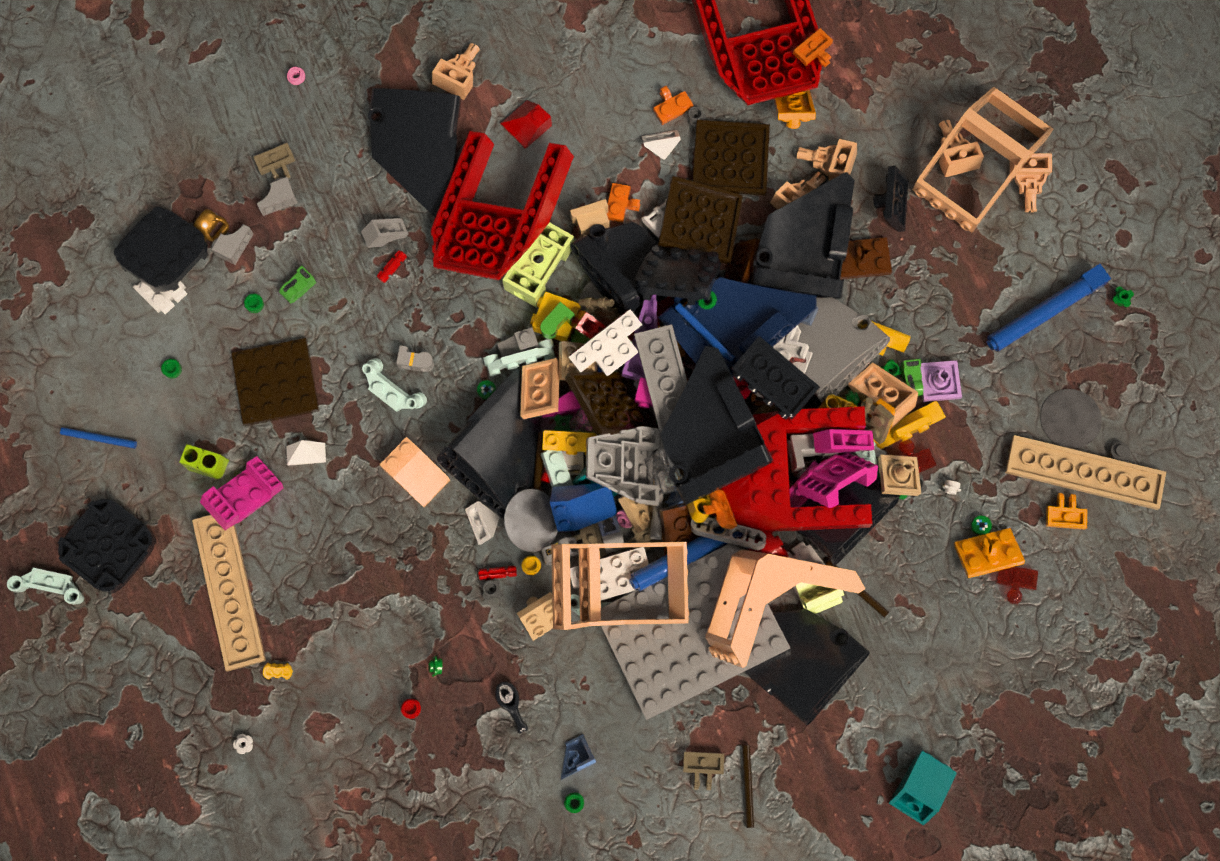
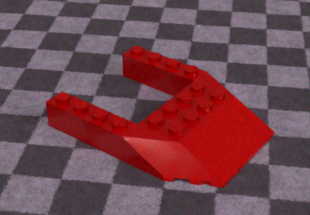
[692,0,825,106]
[431,131,574,280]
[711,406,872,532]

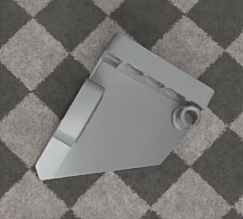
[798,297,890,403]

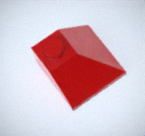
[500,100,552,149]

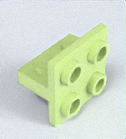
[795,582,844,614]

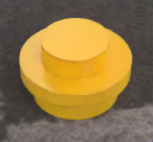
[521,556,541,575]

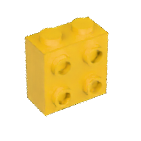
[530,292,581,342]

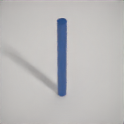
[675,303,735,363]
[60,427,137,449]

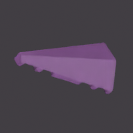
[622,295,658,381]

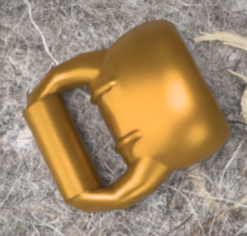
[193,209,229,242]

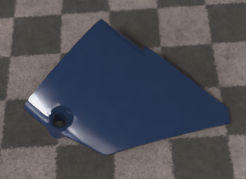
[658,277,817,374]

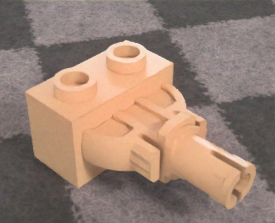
[432,43,480,100]
[939,120,984,177]
[797,139,857,181]
[1010,154,1052,213]
[771,172,826,209]

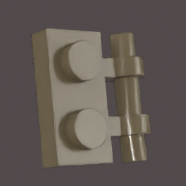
[579,297,620,327]
[861,397,895,444]

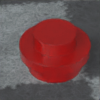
[401,698,421,719]

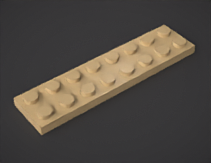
[1005,435,1166,510]
[192,515,266,671]

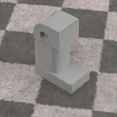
[787,434,838,473]

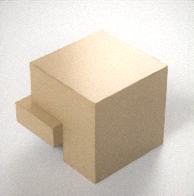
[570,199,609,237]

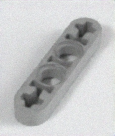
[691,517,766,550]

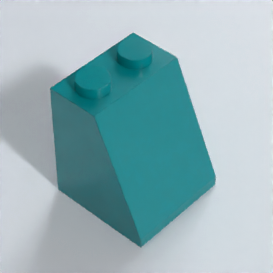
[889,751,957,826]

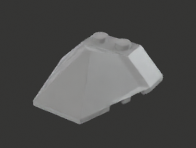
[586,426,659,506]

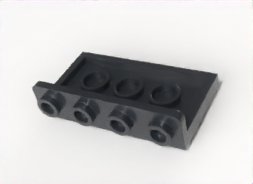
[731,336,820,421]

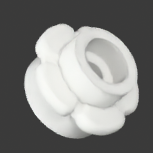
[942,480,961,495]
[233,734,253,754]

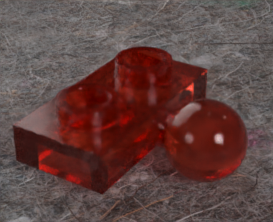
[899,439,936,473]
[995,567,1038,604]

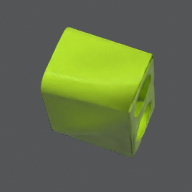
[179,444,229,479]

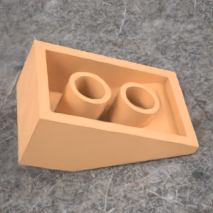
[848,363,918,428]
[380,437,450,507]

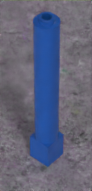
[987,264,1111,352]
[629,526,748,591]

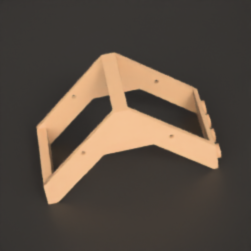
[912,87,1053,233]
[551,542,689,630]
[705,550,865,668]

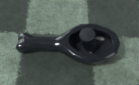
[495,681,528,734]

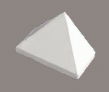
[641,130,680,160]
[286,440,326,466]
[465,501,500,545]

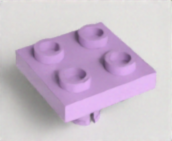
[921,360,962,402]

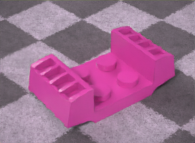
[797,452,878,508]
[200,456,284,531]

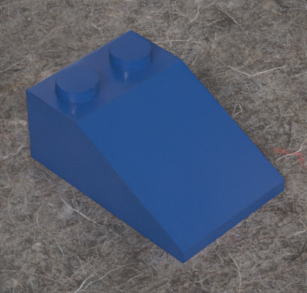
[550,484,618,532]

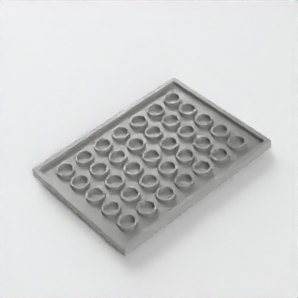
[601,544,790,720]

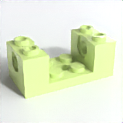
[503,222,574,308]

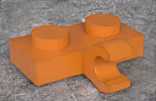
[793,28,833,67]
[653,86,694,125]
[607,183,640,223]
[703,490,737,529]

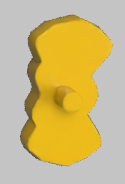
[262,663,293,680]

